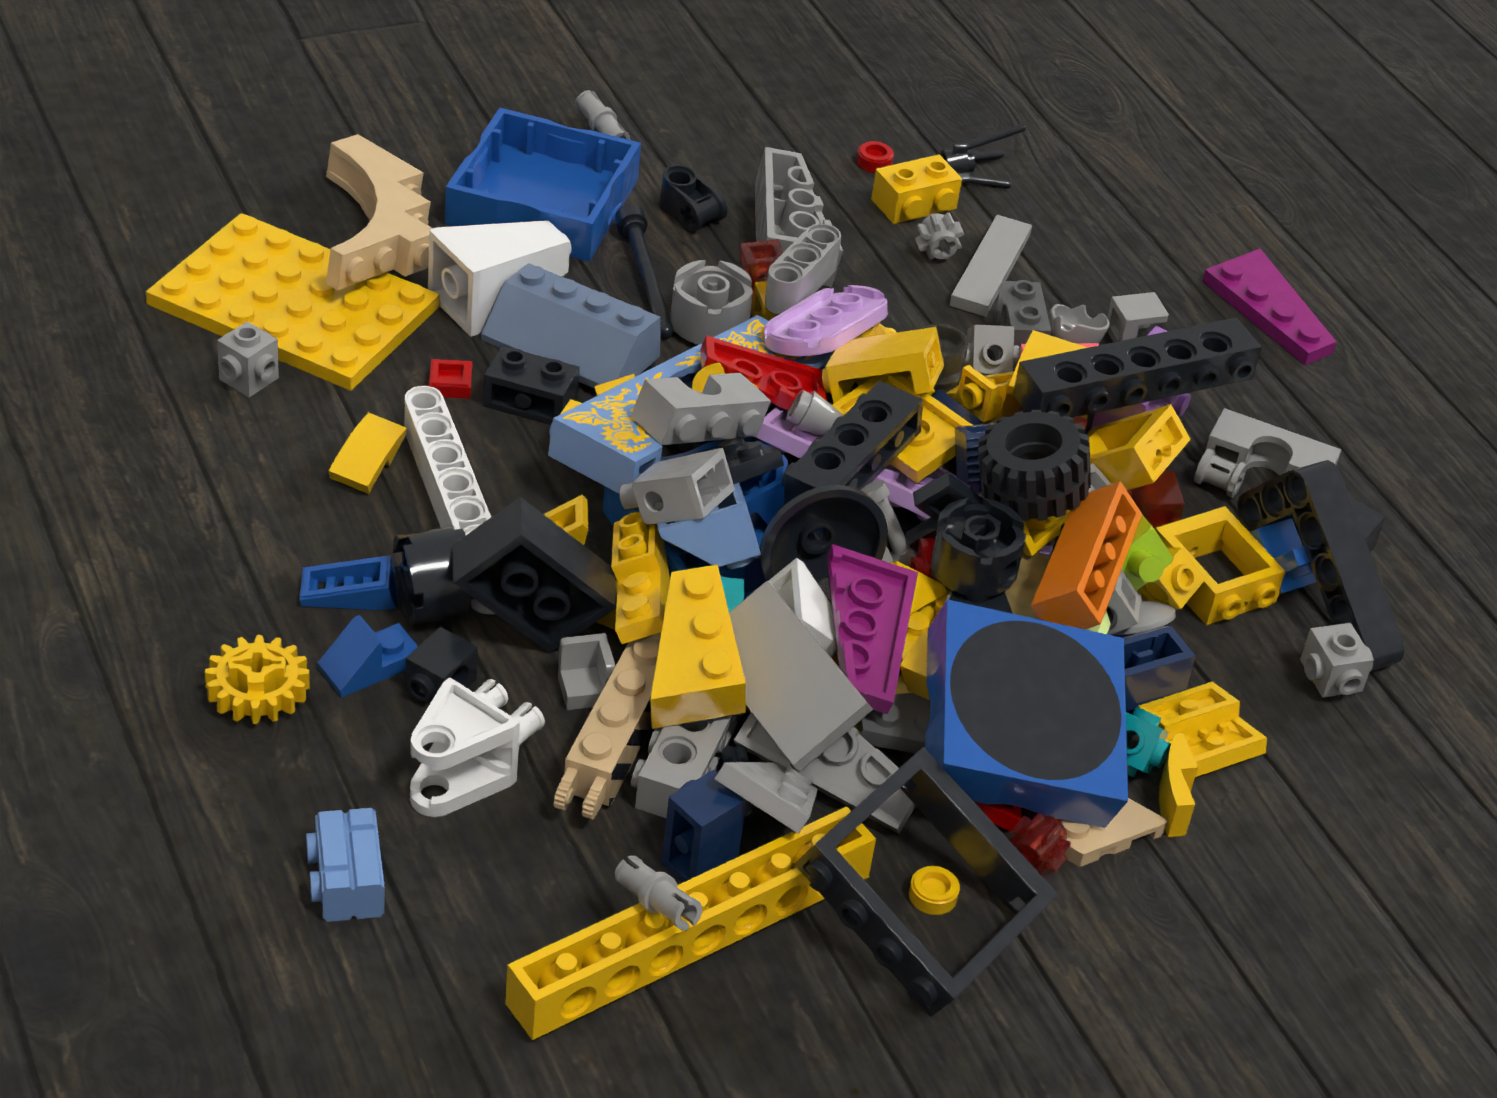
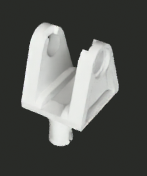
[410,677,545,817]

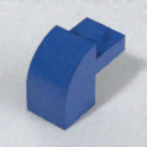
[1250,518,1317,594]

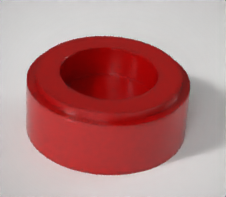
[856,141,894,173]

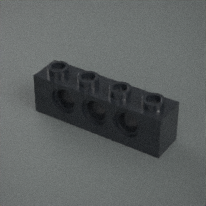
[782,381,923,505]

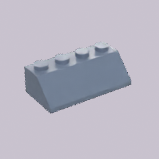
[481,263,660,388]

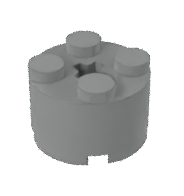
[670,260,753,345]

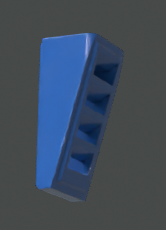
[299,555,398,610]

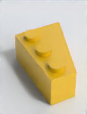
[650,564,746,729]

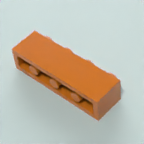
[1031,481,1143,629]

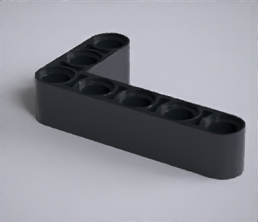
[1237,460,1404,673]

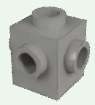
[217,321,279,397]
[960,325,1020,376]
[1300,623,1374,697]

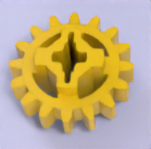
[205,635,310,724]

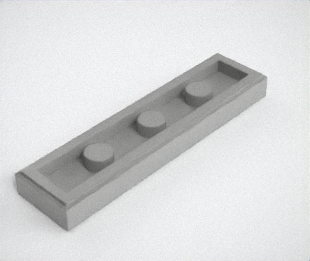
[950,215,1032,317]

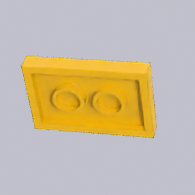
[832,372,972,483]

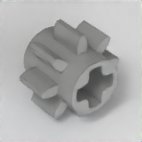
[915,213,964,260]

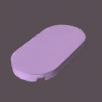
[764,285,888,356]

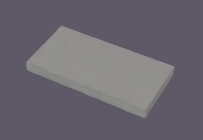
[729,581,873,772]

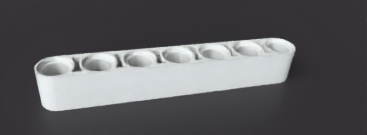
[404,386,495,614]

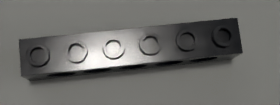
[1013,317,1262,418]

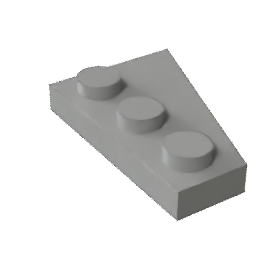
[714,762,818,834]

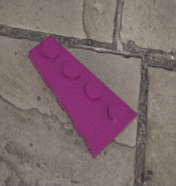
[1202,249,1337,365]
[827,544,918,714]

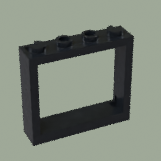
[794,747,1058,1017]

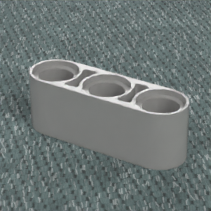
[765,223,841,314]

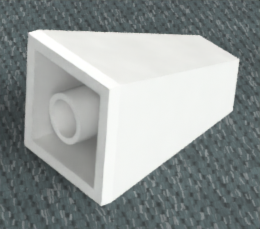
[428,221,571,337]

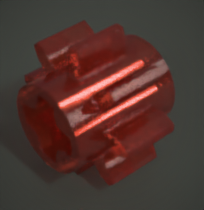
[1010,813,1071,874]

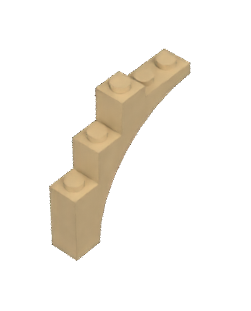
[326,134,433,290]

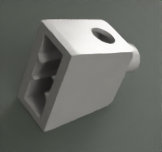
[620,448,735,524]

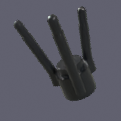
[940,124,1026,188]

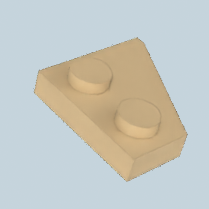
[1039,798,1168,867]

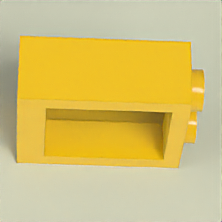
[1087,404,1190,490]
[1155,506,1285,625]

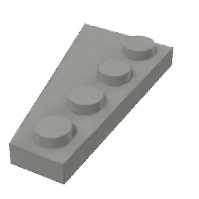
[734,712,916,834]

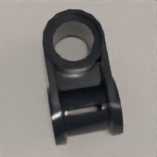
[659,165,727,232]

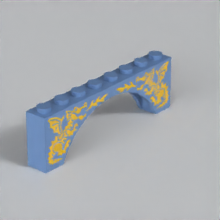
[548,315,834,494]

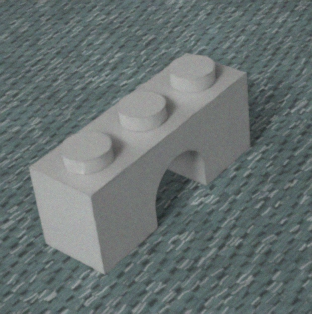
[631,373,771,445]
[1206,408,1341,475]

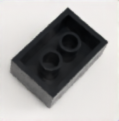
[453,497,617,653]

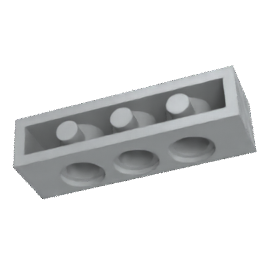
[631,705,747,818]

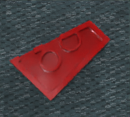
[700,335,827,411]

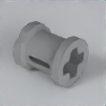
[1194,448,1248,498]

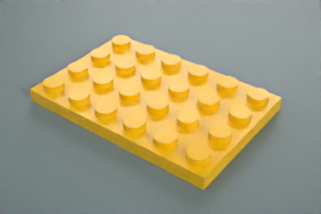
[146,213,440,391]

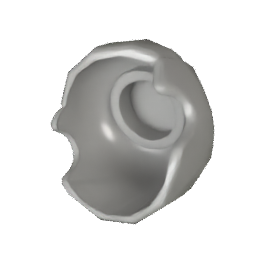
[1048,304,1110,343]

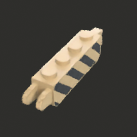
[553,633,661,819]

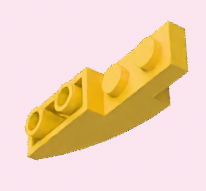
[611,512,670,644]

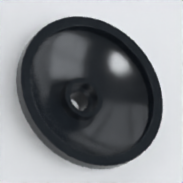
[759,485,888,602]

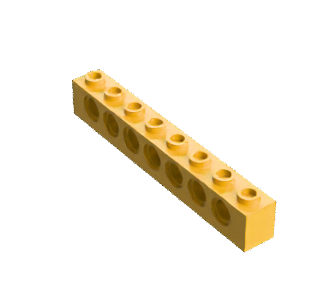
[505,806,876,1040]

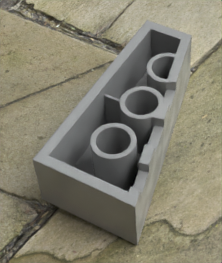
[755,147,843,287]

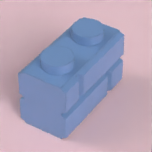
[306,808,385,922]

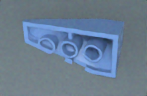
[657,483,761,569]

